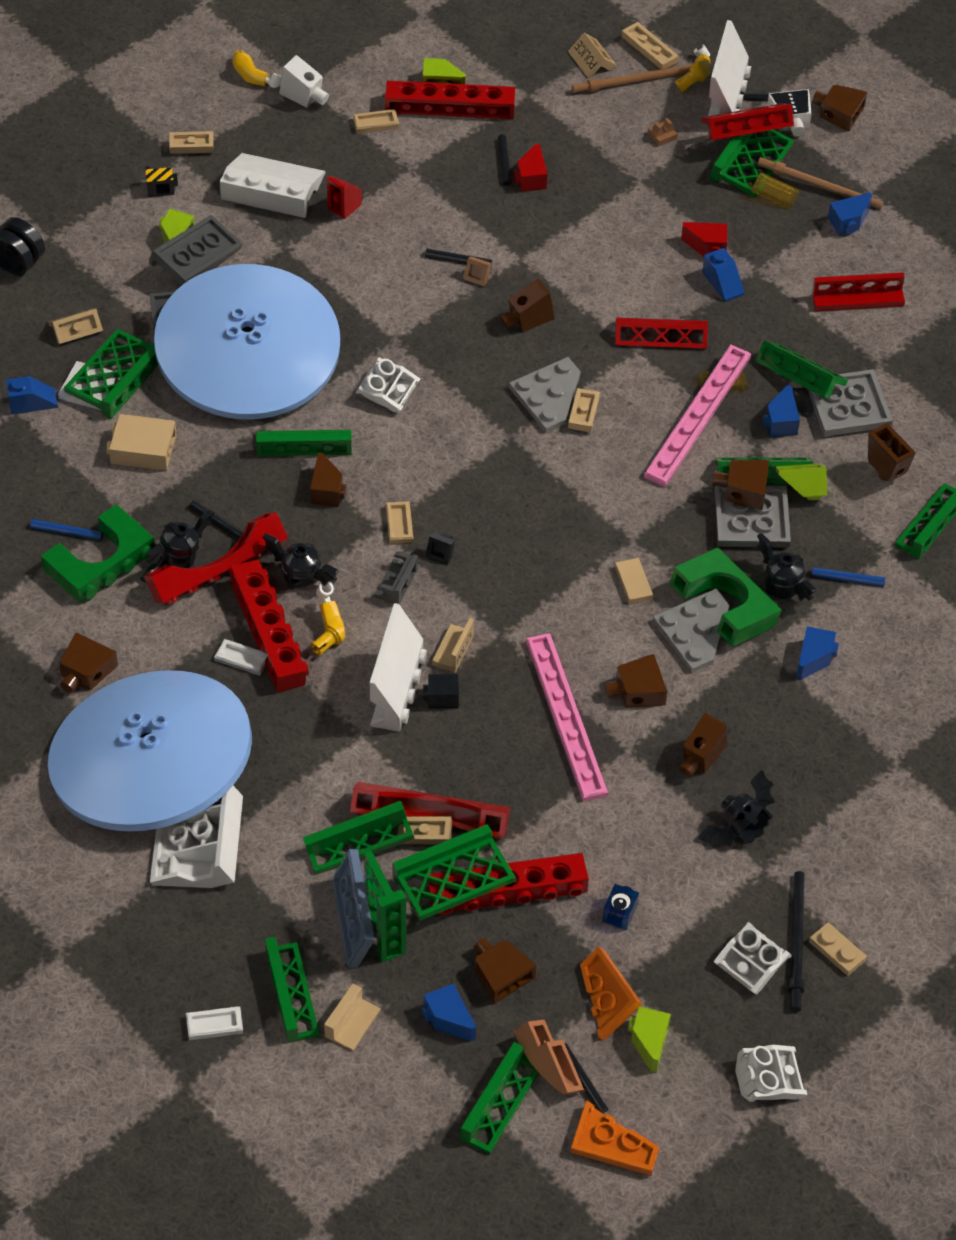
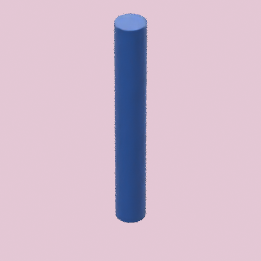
[30,519,103,541]
[811,567,885,587]

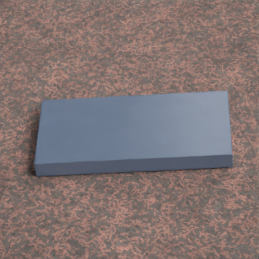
[332,849,375,968]

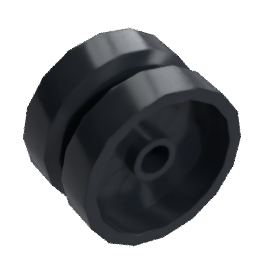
[0,217,45,276]

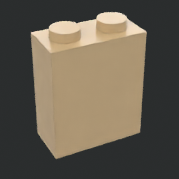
[106,414,177,471]

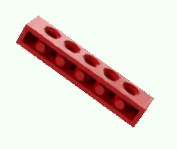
[385,80,515,119]
[230,560,309,693]
[427,853,589,915]

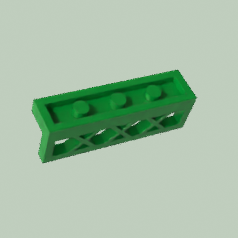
[755,340,848,399]
[256,430,352,456]
[715,457,813,485]
[894,483,956,559]
[302,801,415,874]
[265,937,320,1043]
[461,1042,539,1155]

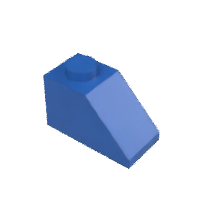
[828,192,872,235]
[702,248,745,302]
[6,376,58,415]
[763,385,800,437]
[796,626,839,680]
[421,983,476,1041]

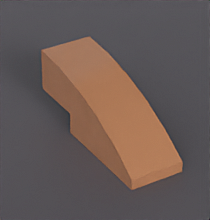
[513,1019,584,1095]

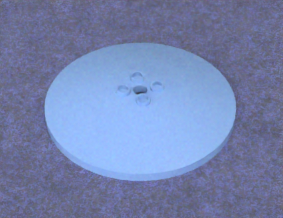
[154,264,340,420]
[48,670,252,831]

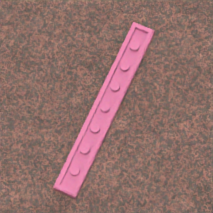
[644,345,751,487]
[526,633,608,802]

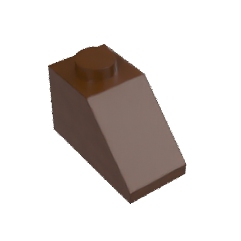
[310,453,347,507]

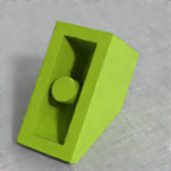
[423,58,466,84]
[159,209,195,243]
[776,464,827,500]
[628,1006,671,1073]

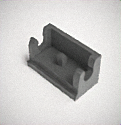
[374,552,418,605]

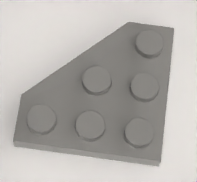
[509,357,581,433]
[653,589,729,673]

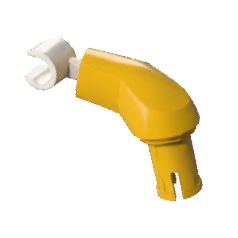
[675,44,712,93]
[232,49,282,88]
[310,582,345,656]

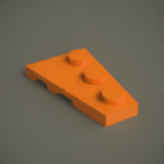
[580,946,642,1040]
[571,1100,659,1176]

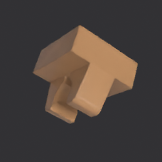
[648,118,678,146]
[463,257,491,286]

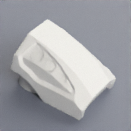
[356,357,420,413]
[714,922,792,995]
[735,1045,807,1102]

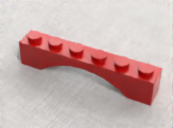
[144,512,288,605]
[350,781,511,838]

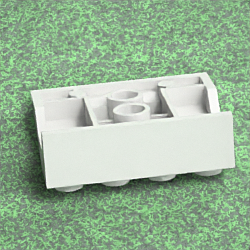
[708,20,751,116]
[220,153,325,218]
[370,603,427,732]
[150,785,243,888]

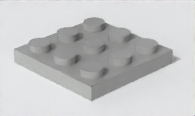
[807,369,893,437]
[714,485,791,548]

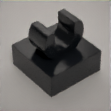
[426,532,455,565]

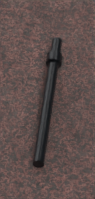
[788,871,805,1012]

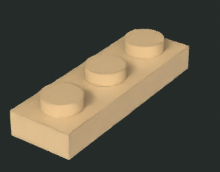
[621,22,679,70]

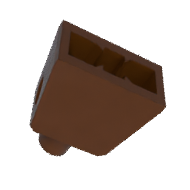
[812,85,867,132]
[500,278,555,332]
[868,423,916,482]
[713,460,769,510]
[59,632,118,693]
[605,654,667,708]
[679,713,727,777]
[474,938,536,1004]

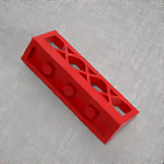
[701,103,794,140]
[811,272,905,312]
[615,317,708,349]

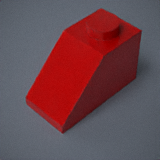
[514,144,548,192]
[327,176,362,219]
[681,222,727,257]

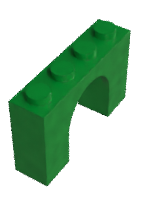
[41,504,155,604]
[669,548,781,647]

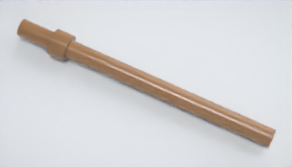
[572,64,692,93]
[757,157,884,210]

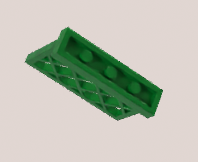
[709,130,794,197]
[64,329,158,419]
[392,824,516,921]
[364,850,406,962]

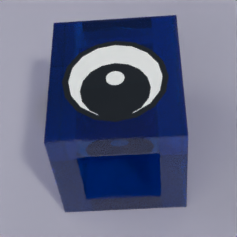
[602,884,639,930]

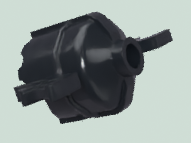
[146,509,215,568]
[262,533,339,590]
[757,533,817,601]
[698,770,775,848]

